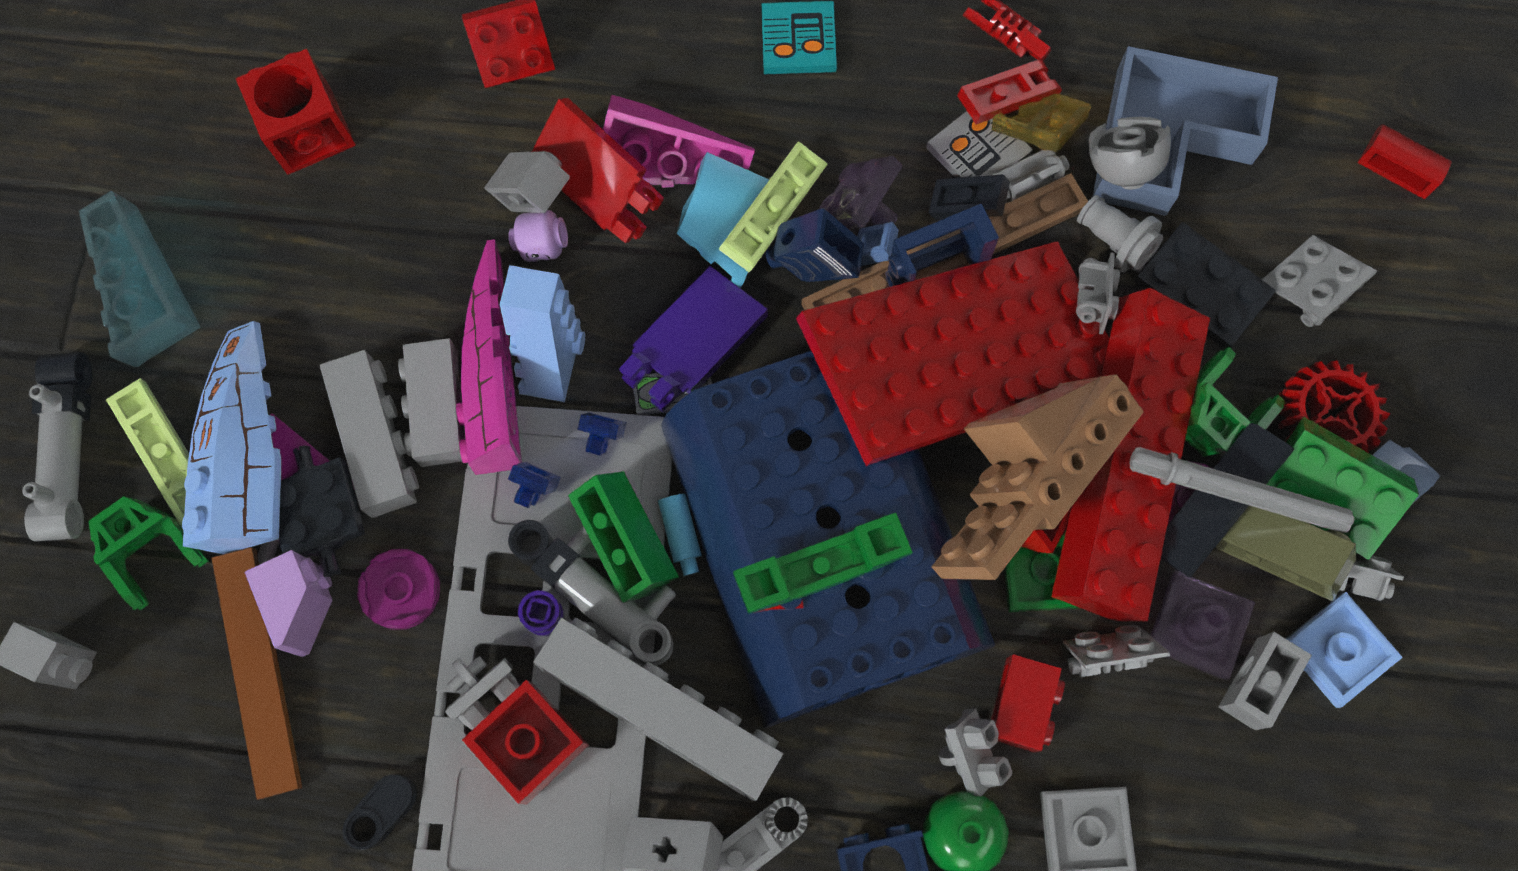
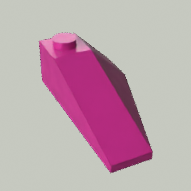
[603,95,755,188]

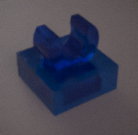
[577,412,627,456]
[508,462,561,508]

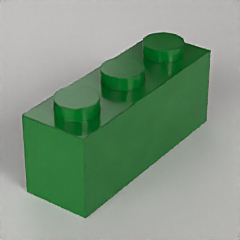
[568,471,679,603]

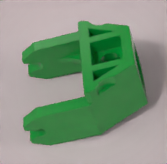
[1185,347,1286,457]
[89,496,209,610]

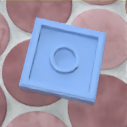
[1285,592,1403,708]

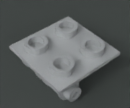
[1262,235,1377,327]
[1063,625,1170,677]

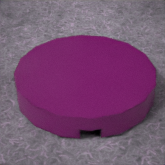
[357,549,440,630]

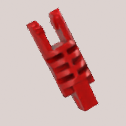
[963,0,1051,62]

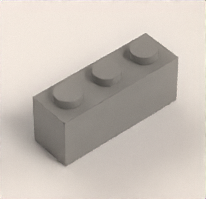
[398,338,466,467]

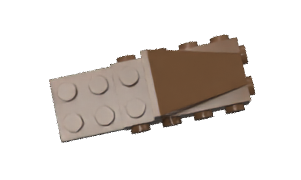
[931,374,1144,580]

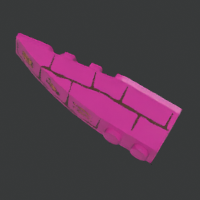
[456,239,523,475]

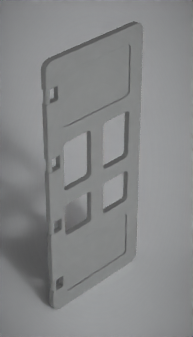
[412,406,672,871]

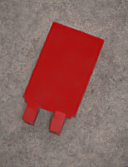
[531,98,664,243]

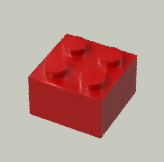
[462,680,589,805]

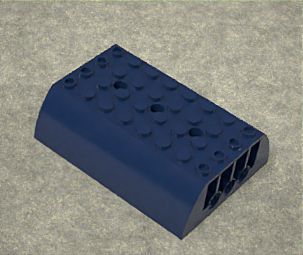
[661,351,995,729]

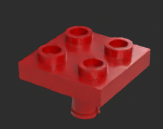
[462,0,555,88]

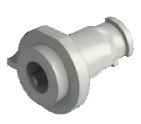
[1077,195,1163,273]

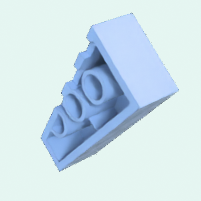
[499,265,585,402]

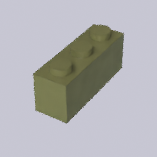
[1216,506,1356,601]

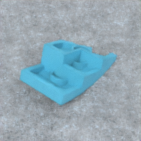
[677,152,769,288]

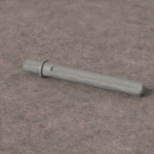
[1129,447,1354,533]

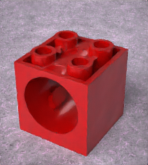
[235,48,356,175]

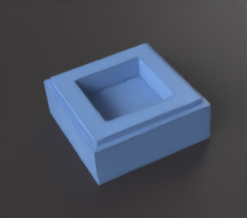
[858,222,899,266]

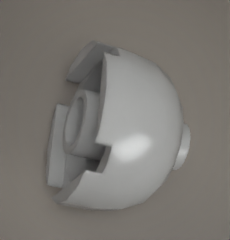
[1089,116,1171,190]

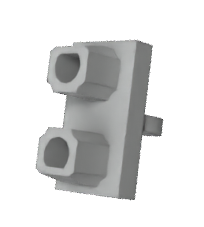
[445,656,520,730]
[939,709,1012,796]

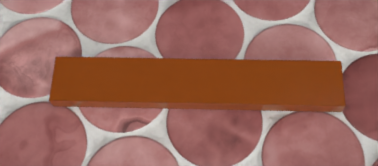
[212,547,303,800]

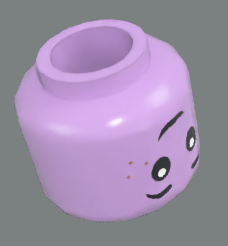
[509,210,568,262]

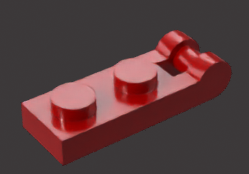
[957,59,1062,124]

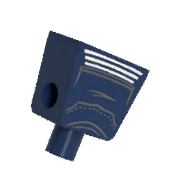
[766,208,864,282]

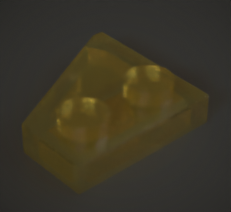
[991,93,1091,152]

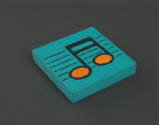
[762,1,837,74]

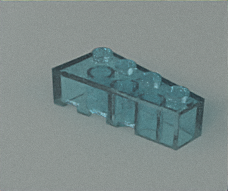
[79,191,200,367]

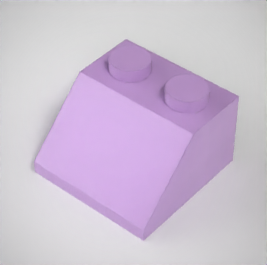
[245,550,332,657]

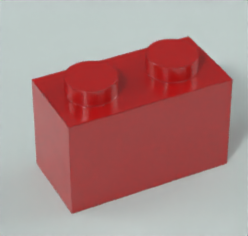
[991,654,1065,753]

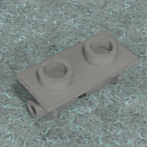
[992,146,1069,204]
[1076,252,1120,334]
[1340,556,1404,601]

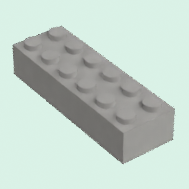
[533,618,783,801]

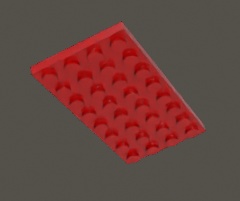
[796,241,1109,466]

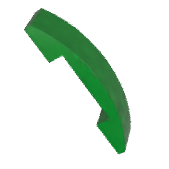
[733,513,913,614]

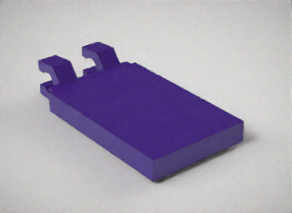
[619,266,768,412]

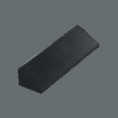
[1161,423,1294,578]

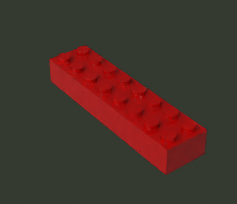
[1051,288,1210,621]

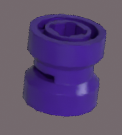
[518,590,565,637]

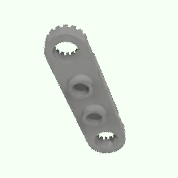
[718,798,808,871]

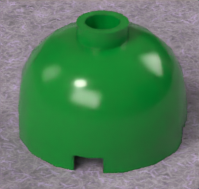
[922,790,1009,871]

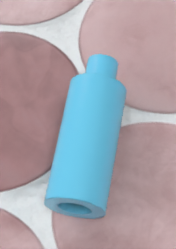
[658,494,702,576]

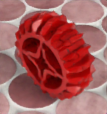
[1277,360,1390,453]

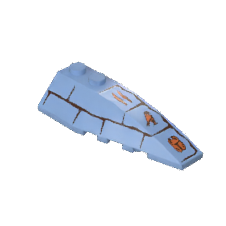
[182,321,281,554]

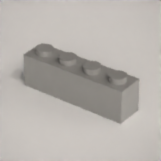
[320,350,419,518]

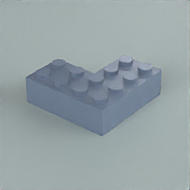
[1092,46,1278,216]

